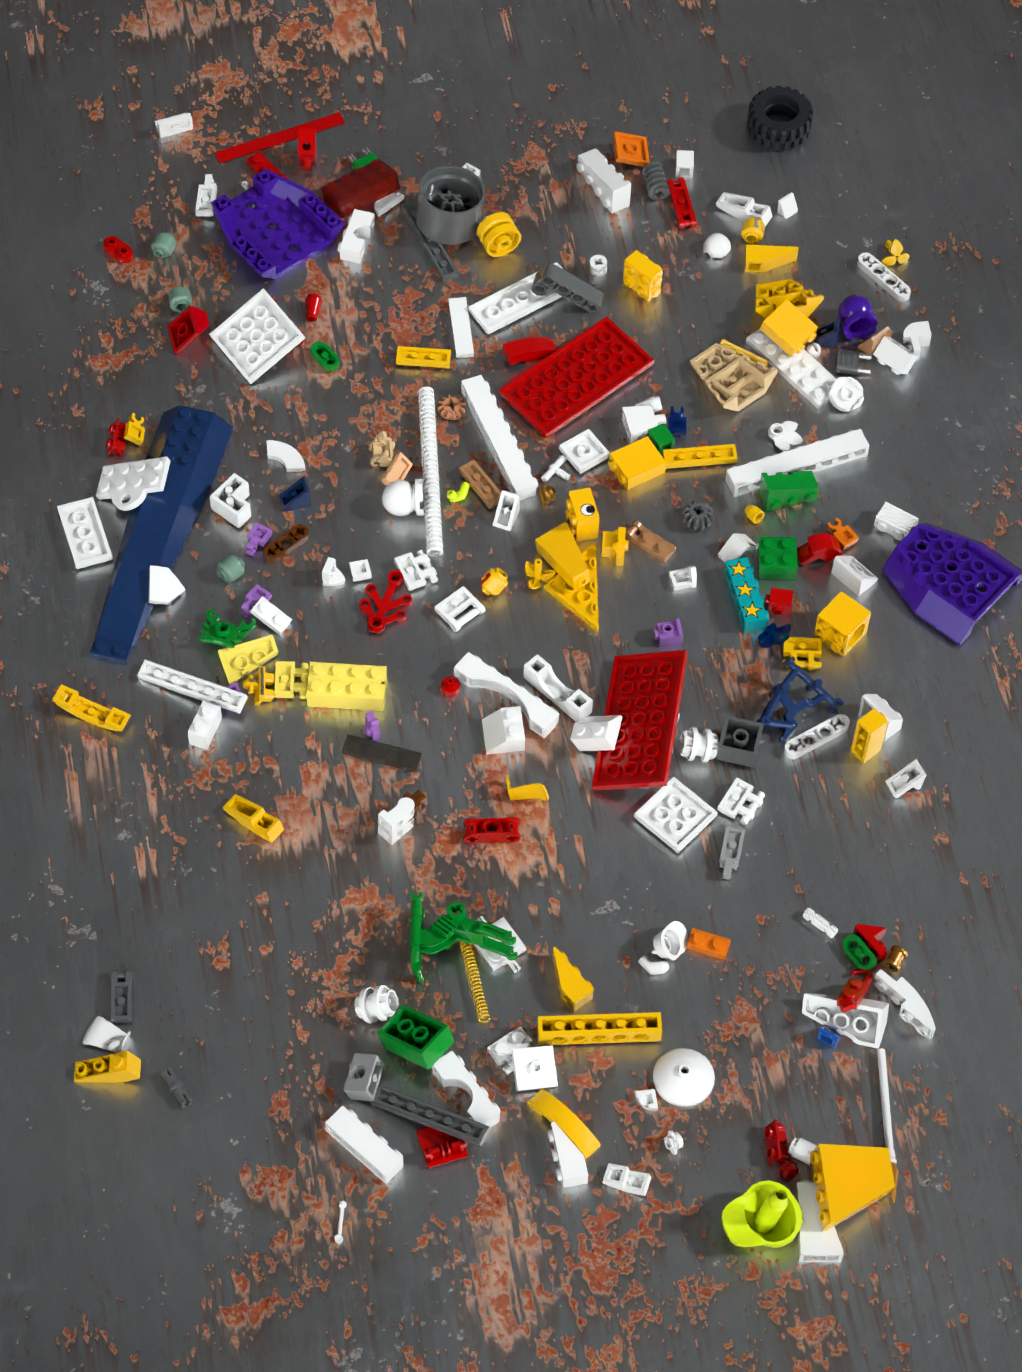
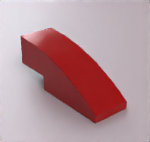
[502,337,558,366]

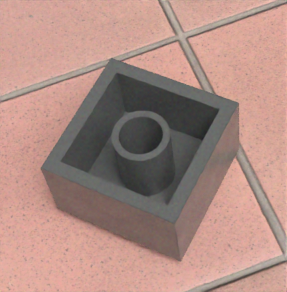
[716,715,764,768]

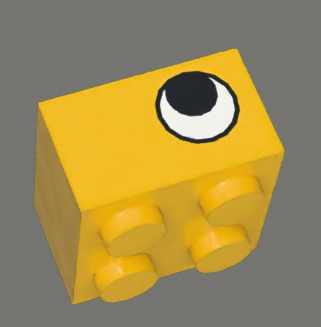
[565,487,599,542]

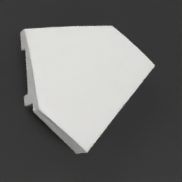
[149,565,185,605]

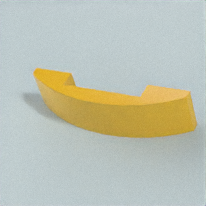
[52,684,131,732]
[527,1089,601,1159]

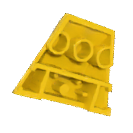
[756,279,824,319]

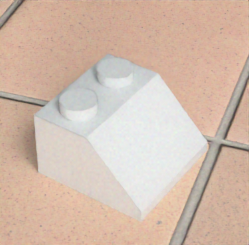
[858,694,903,741]
[482,706,525,755]
[570,715,622,751]

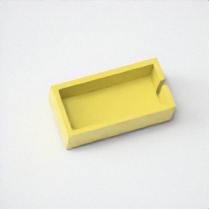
[306,662,387,711]

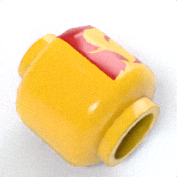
[480,568,508,596]

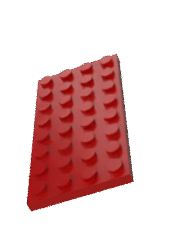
[499,316,654,438]
[592,650,688,791]

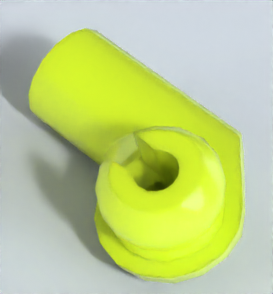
[447,482,470,503]

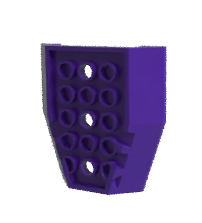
[211,169,345,279]
[882,523,1022,645]

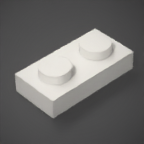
[250,596,292,636]

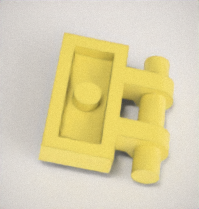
[274,661,309,699]

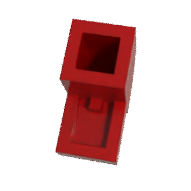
[797,533,842,566]

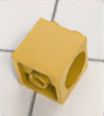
[814,591,871,656]

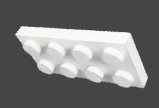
[57,497,113,569]

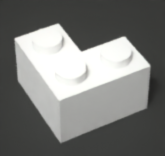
[210,473,251,528]

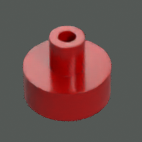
[441,676,460,697]

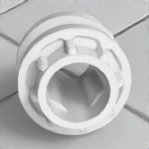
[679,727,719,763]
[354,985,399,1023]

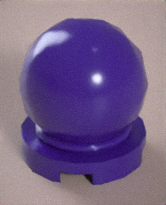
[838,294,878,340]

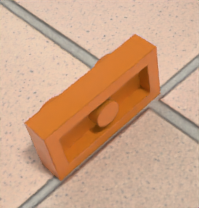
[686,928,731,960]

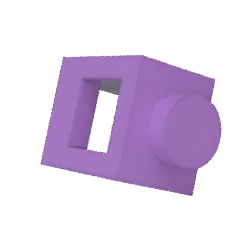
[653,618,683,647]

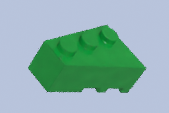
[758,471,819,511]

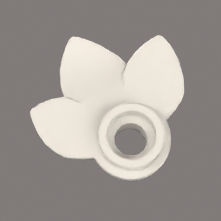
[768,421,803,451]

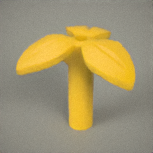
[881,239,910,266]
[525,559,556,589]

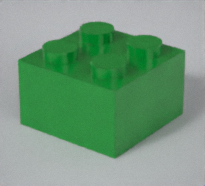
[757,536,798,581]

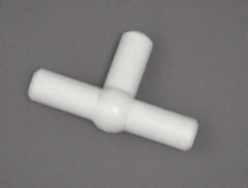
[541,455,570,482]

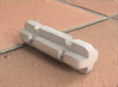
[803,907,838,938]

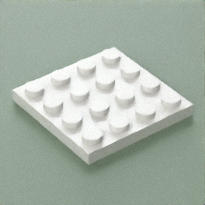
[209,288,305,384]

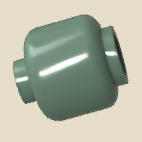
[151,232,177,258]
[168,286,192,313]
[216,555,245,583]

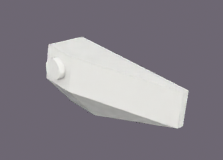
[802,993,889,1048]

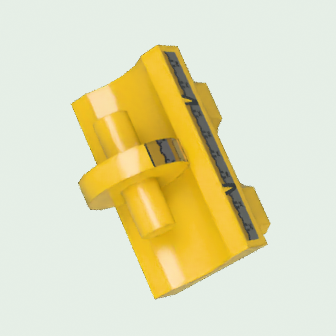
[243,666,274,706]

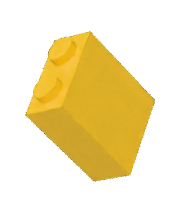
[760,299,818,357]
[608,436,666,490]

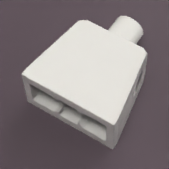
[621,406,666,444]

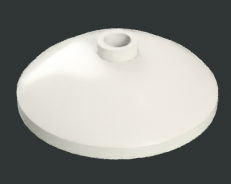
[653,1048,715,1107]

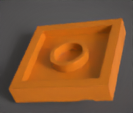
[612,131,650,167]

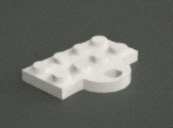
[96,457,170,511]

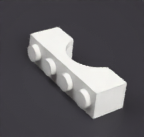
[523,654,593,722]
[432,1051,501,1127]

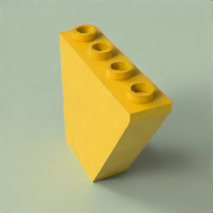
[810,1144,895,1231]

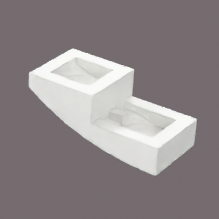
[602,1163,651,1196]

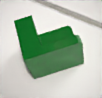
[648,424,675,455]

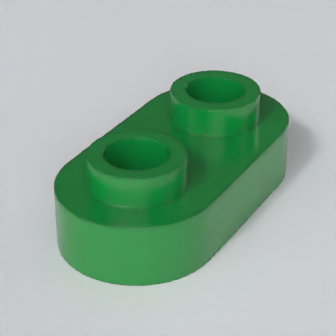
[311,342,339,372]
[843,934,877,970]

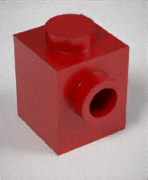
[765,588,793,616]

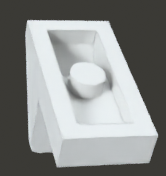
[885,759,927,798]

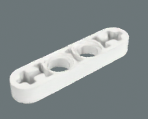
[857,253,911,302]
[784,714,850,759]

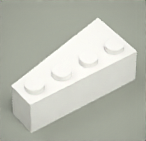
[576,148,631,213]

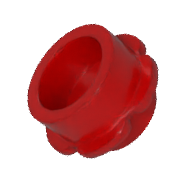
[779,1161,799,1181]

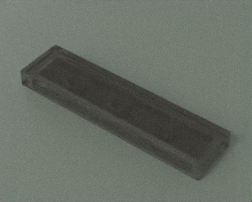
[342,734,422,772]

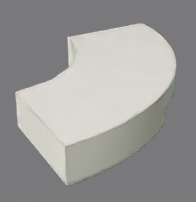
[266,440,305,472]

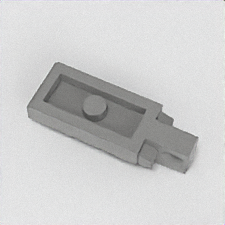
[719,826,746,880]

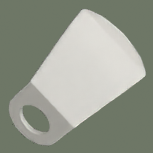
[83,1016,131,1053]

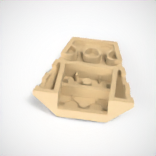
[689,343,778,412]

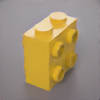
[623,250,663,301]

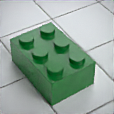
[377,1004,455,1070]

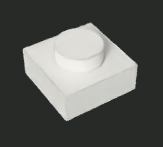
[349,559,372,582]

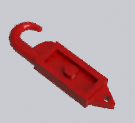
[837,969,873,1013]

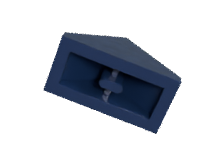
[809,317,840,349]
[279,476,311,512]

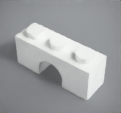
[337,209,375,264]

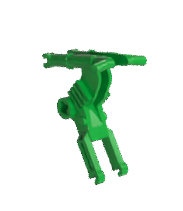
[409,892,518,983]

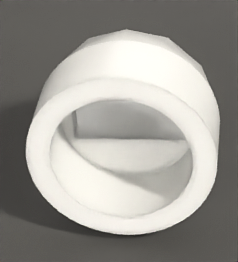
[806,343,821,358]

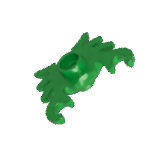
[198,609,256,649]

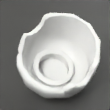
[703,233,731,259]

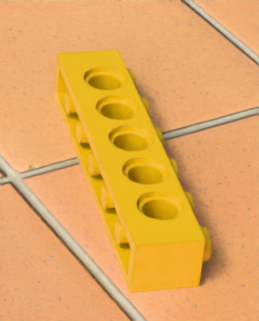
[537,1012,662,1045]

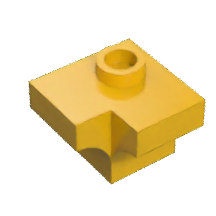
[601,527,629,566]

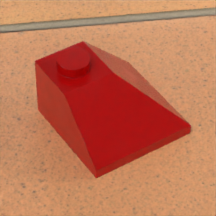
[167,305,210,354]

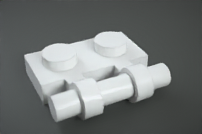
[394,550,438,591]
[717,778,765,825]
[487,1026,537,1075]

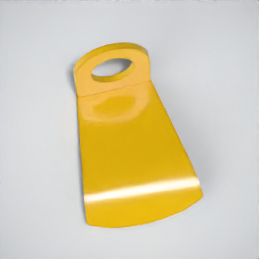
[506,775,549,801]

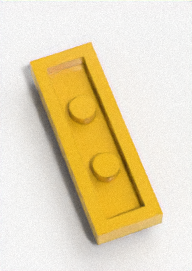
[396,346,451,368]

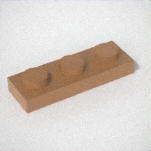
[459,460,501,509]

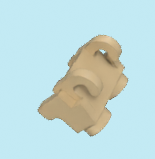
[368,431,395,467]

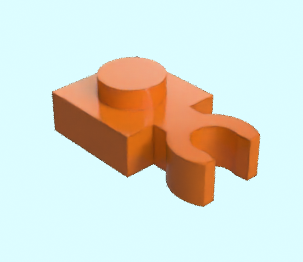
[827,518,859,550]

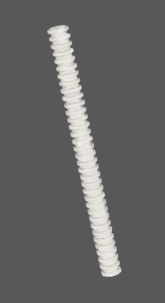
[418,387,443,557]

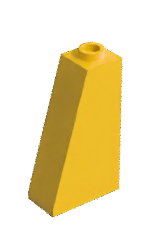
[535,522,590,590]

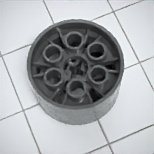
[415,166,486,245]

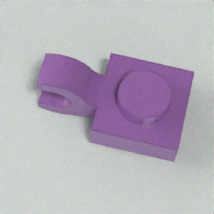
[245,523,273,557]
[241,584,272,618]

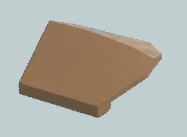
[855,326,893,355]

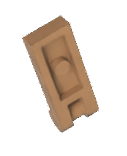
[625,520,676,563]

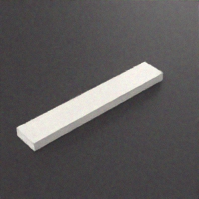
[137,660,248,714]

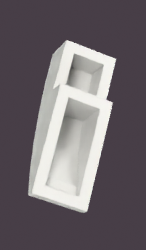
[715,192,772,226]

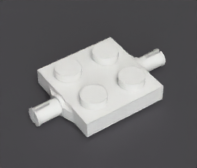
[473,916,526,973]

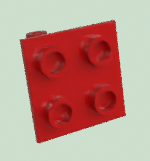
[416,1127,468,1168]

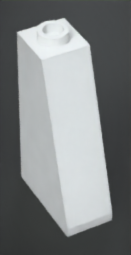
[795,1180,843,1263]

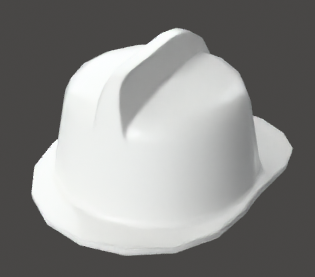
[651,921,688,960]

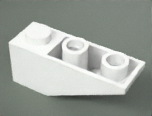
[547,1122,588,1188]

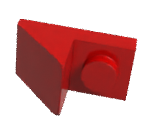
[853,924,887,964]

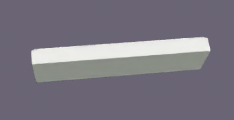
[448,297,474,358]

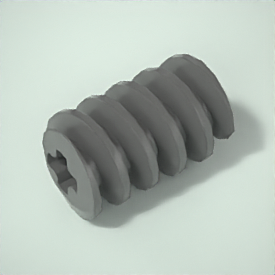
[642,161,670,201]

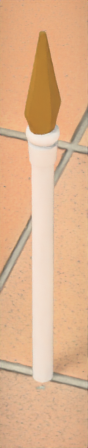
[877,1048,898,1203]

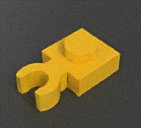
[124,413,145,446]

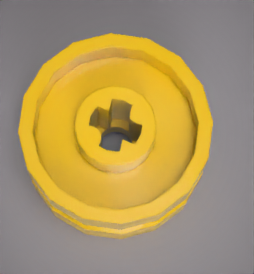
[477,212,521,257]

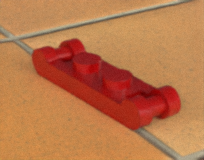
[667,177,697,229]

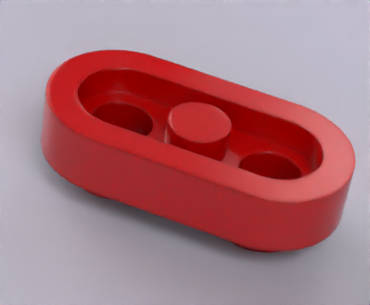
[103,236,134,263]

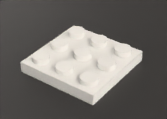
[634,777,718,853]

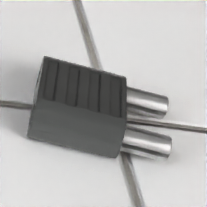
[836,348,872,375]

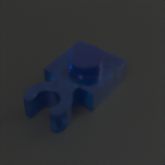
[668,406,687,436]

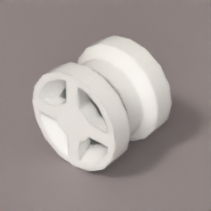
[590,255,607,277]

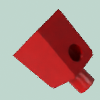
[298,127,317,172]

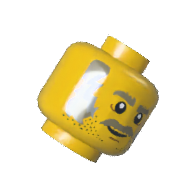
[741,218,765,244]

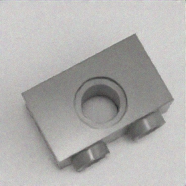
[344,1053,384,1101]

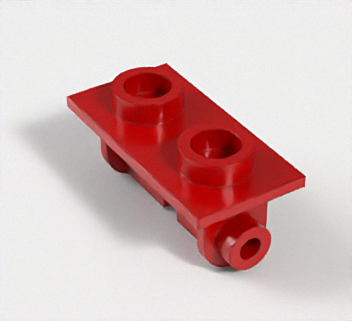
[105,418,126,457]
[764,1119,789,1166]

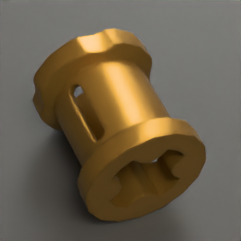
[882,945,908,972]

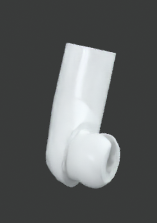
[638,955,669,975]

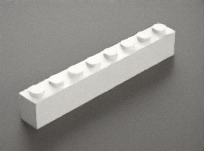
[461,375,538,500]
[725,429,870,497]

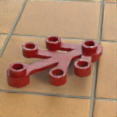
[359,570,412,633]

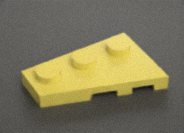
[218,635,278,685]

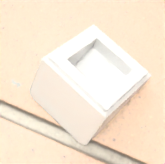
[777,192,798,219]

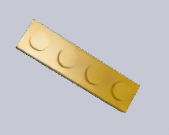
[662,444,738,469]

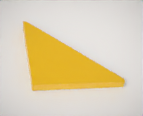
[544,543,599,632]

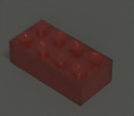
[321,159,401,218]

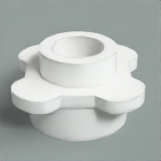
[664,1130,683,1155]

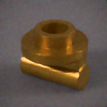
[538,484,557,506]

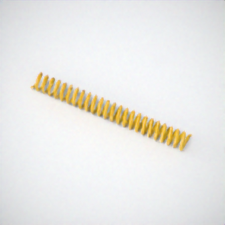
[459,941,490,1023]

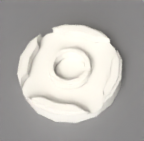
[828,377,864,412]

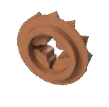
[437,394,466,420]

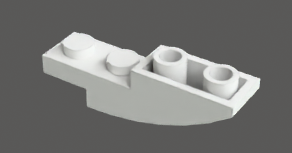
[873,969,936,1040]

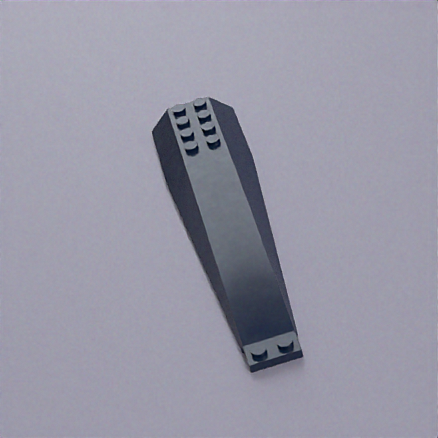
[90,405,233,665]

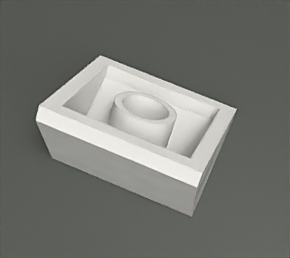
[832,556,878,596]

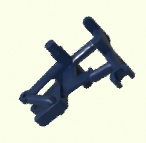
[756,656,844,741]

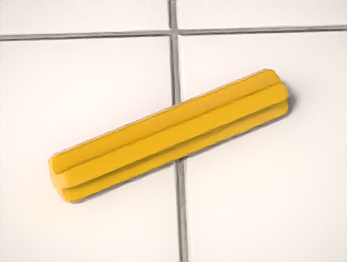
[719,339,768,367]

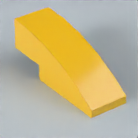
[223,794,284,843]

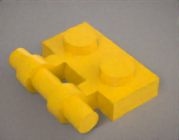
[783,636,822,671]

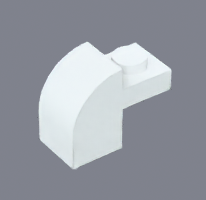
[901,321,932,362]

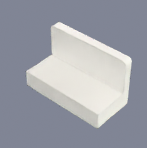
[155,113,193,138]

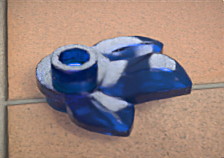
[758,623,791,648]

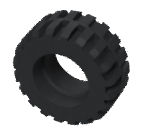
[747,86,813,151]

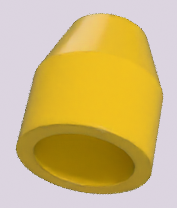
[745,504,764,524]

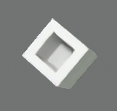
[675,150,694,178]

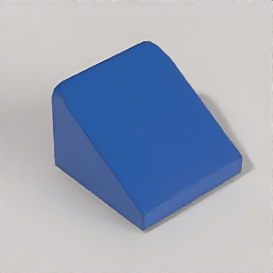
[817,1027,841,1048]

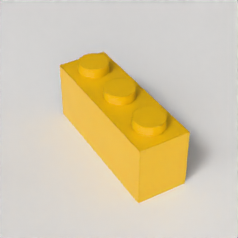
[851,708,888,763]

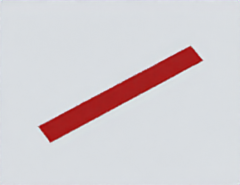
[214,112,345,163]

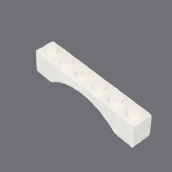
[454,652,559,739]

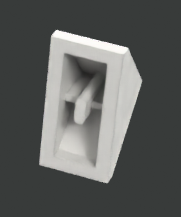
[492,490,520,531]
[718,533,757,562]

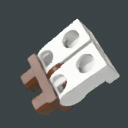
[378,790,426,845]

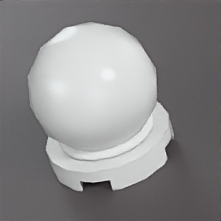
[382,479,424,516]

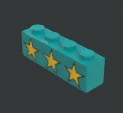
[724,557,769,633]

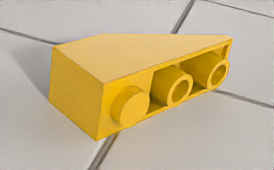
[745,245,799,273]
[552,947,594,1012]
[74,1050,141,1083]

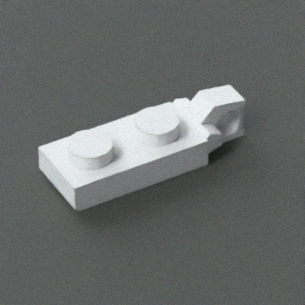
[195,174,217,216]

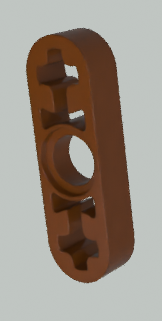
[263,524,309,564]

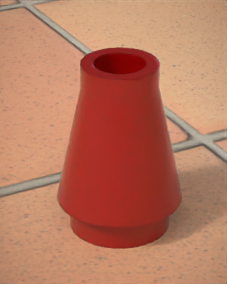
[305,293,323,321]

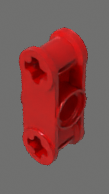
[463,817,521,844]

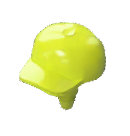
[721,1180,804,1248]

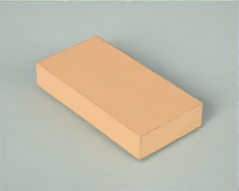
[381,452,413,486]

